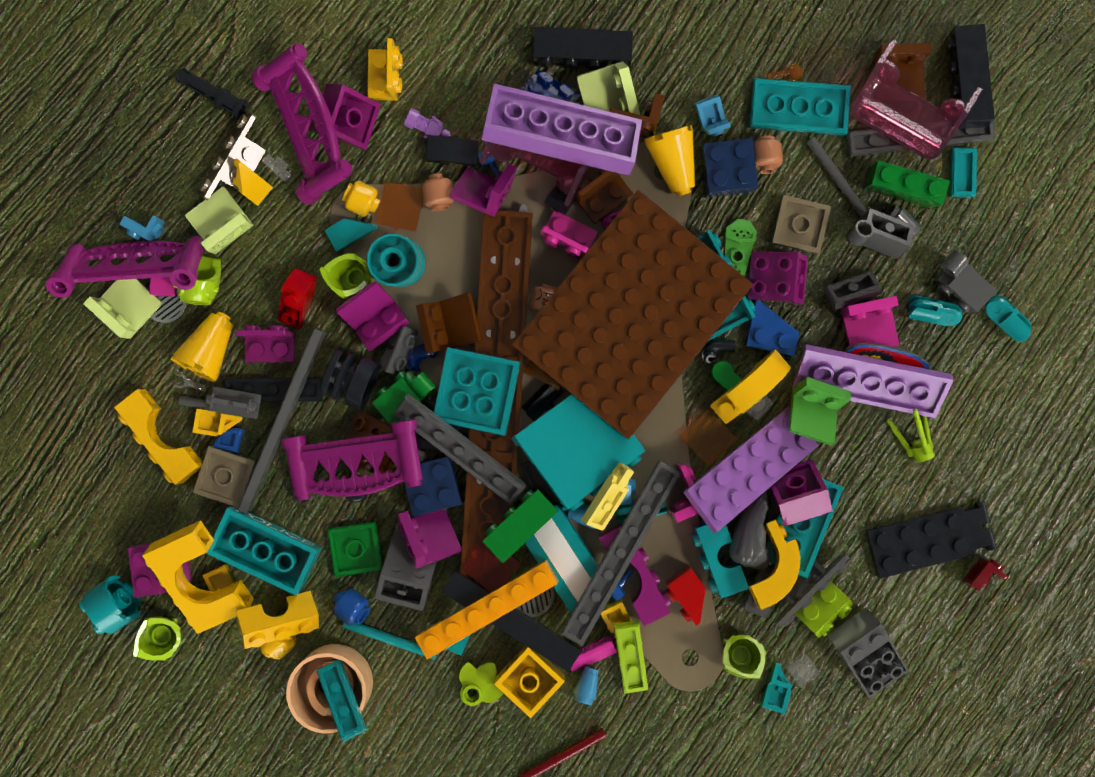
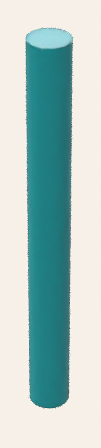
[342,622,437,660]

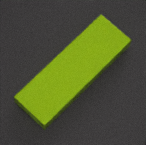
[614,620,648,694]

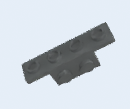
[773,553,850,628]

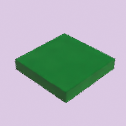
[327,521,383,577]

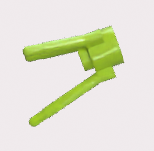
[887,409,935,462]

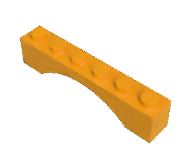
[415,559,559,659]

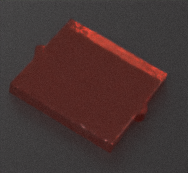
[461,542,521,592]

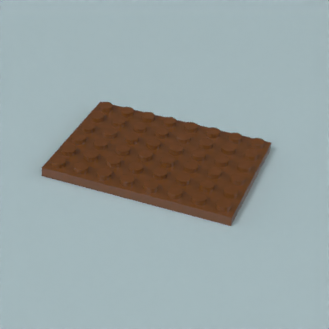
[512,189,754,439]

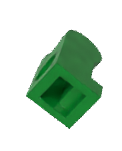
[710,361,742,392]

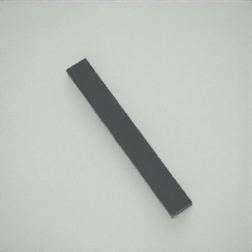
[238,328,327,513]
[561,460,681,646]

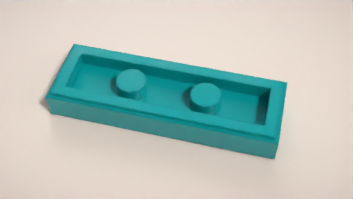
[316,659,367,742]

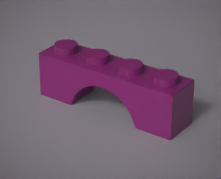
[599,523,672,626]

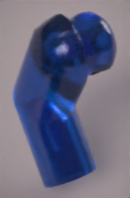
[406,343,438,372]

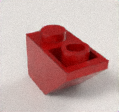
[277,268,318,329]
[665,565,706,626]

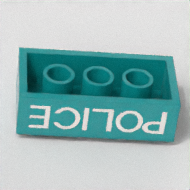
[206,506,323,595]

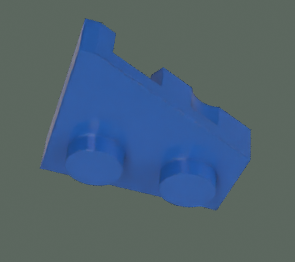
[745,300,799,357]

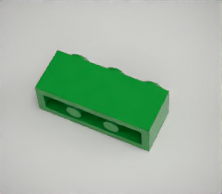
[864,160,950,209]
[483,489,559,563]

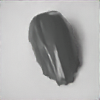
[729,492,769,571]

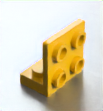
[368,38,403,101]

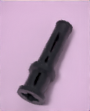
[176,68,249,120]

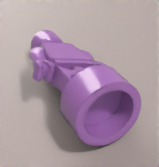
[404,108,451,138]

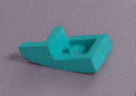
[325,218,379,252]
[760,662,792,714]

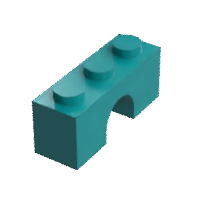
[691,522,749,599]

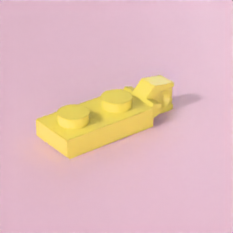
[581,462,634,531]

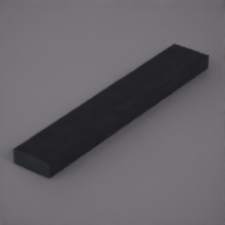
[442,570,582,672]

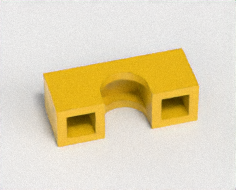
[236,591,319,649]

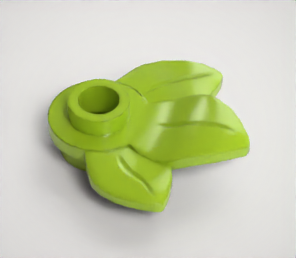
[459,662,504,706]

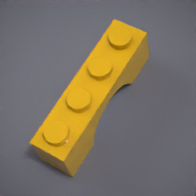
[114,389,203,485]

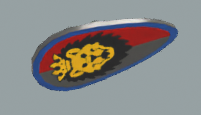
[844,343,929,369]

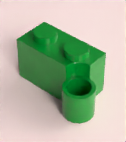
[372,371,436,425]

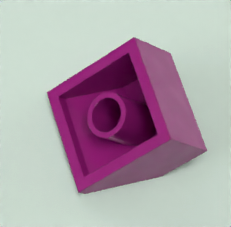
[312,84,381,150]
[770,459,833,526]
[128,543,192,597]

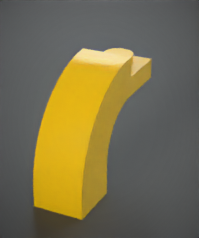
[710,349,791,424]
[748,520,800,610]

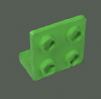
[788,377,851,446]

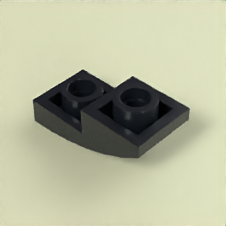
[425,136,479,167]

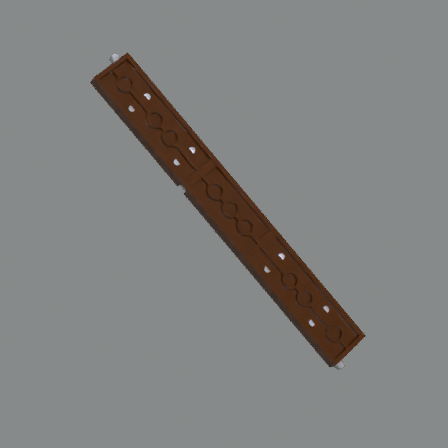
[460,204,533,592]

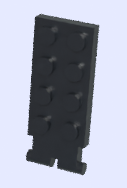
[865,501,997,579]

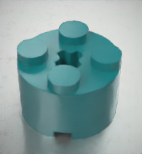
[79,575,142,634]

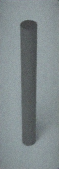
[807,137,867,218]

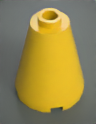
[644,125,695,196]
[171,311,233,382]

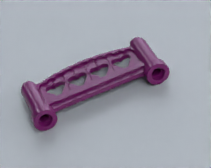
[251,43,352,205]
[46,236,205,298]
[281,419,423,501]

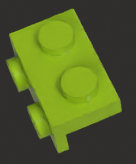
[794,579,853,638]

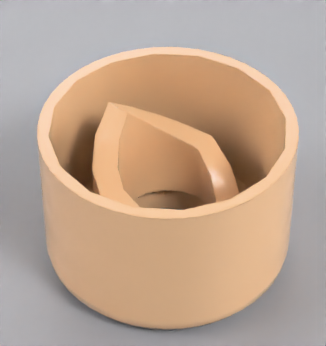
[286,644,373,733]

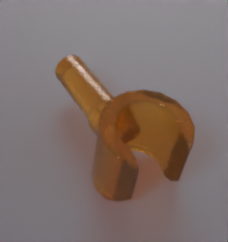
[767,64,803,81]

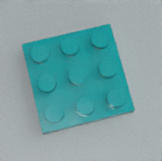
[434,347,521,436]

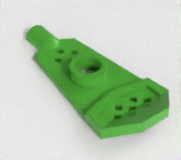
[725,219,757,276]

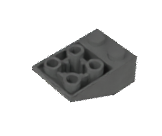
[374,523,437,611]
[826,608,909,698]

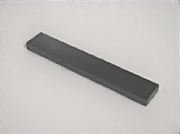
[846,119,996,158]
[393,393,527,505]

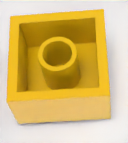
[494,645,565,718]

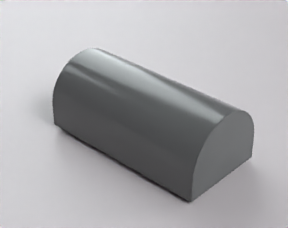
[825,271,882,311]

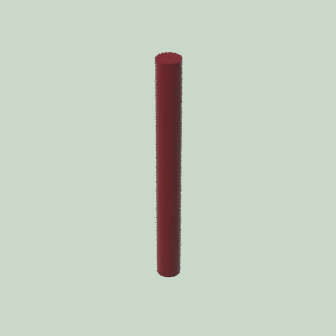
[517,728,607,777]

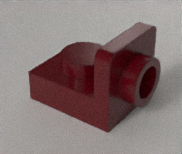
[962,558,1008,591]

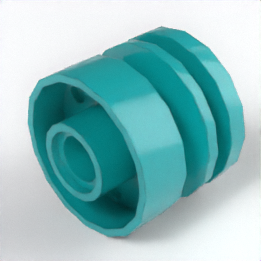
[367,234,426,287]

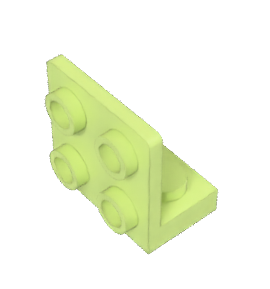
[577,61,640,115]
[185,187,254,254]
[83,279,162,339]

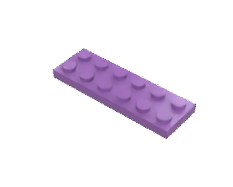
[792,344,954,418]
[683,406,819,533]

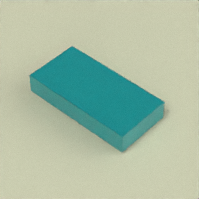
[949,147,977,198]

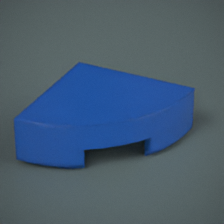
[213,428,244,453]

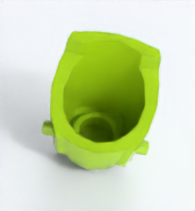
[319,253,375,299]
[173,256,221,305]
[134,617,181,661]
[722,635,766,679]

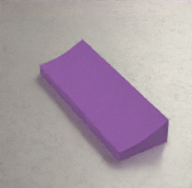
[482,84,642,175]

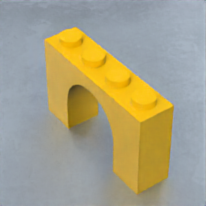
[142,520,254,634]

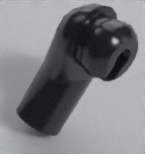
[702,339,736,364]

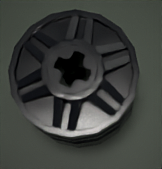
[321,347,381,410]

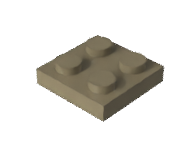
[771,195,831,255]
[193,446,257,508]

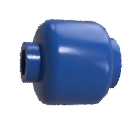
[333,589,370,626]

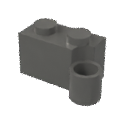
[847,208,915,259]
[933,250,997,314]

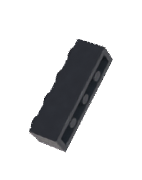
[945,24,995,130]
[533,27,633,70]

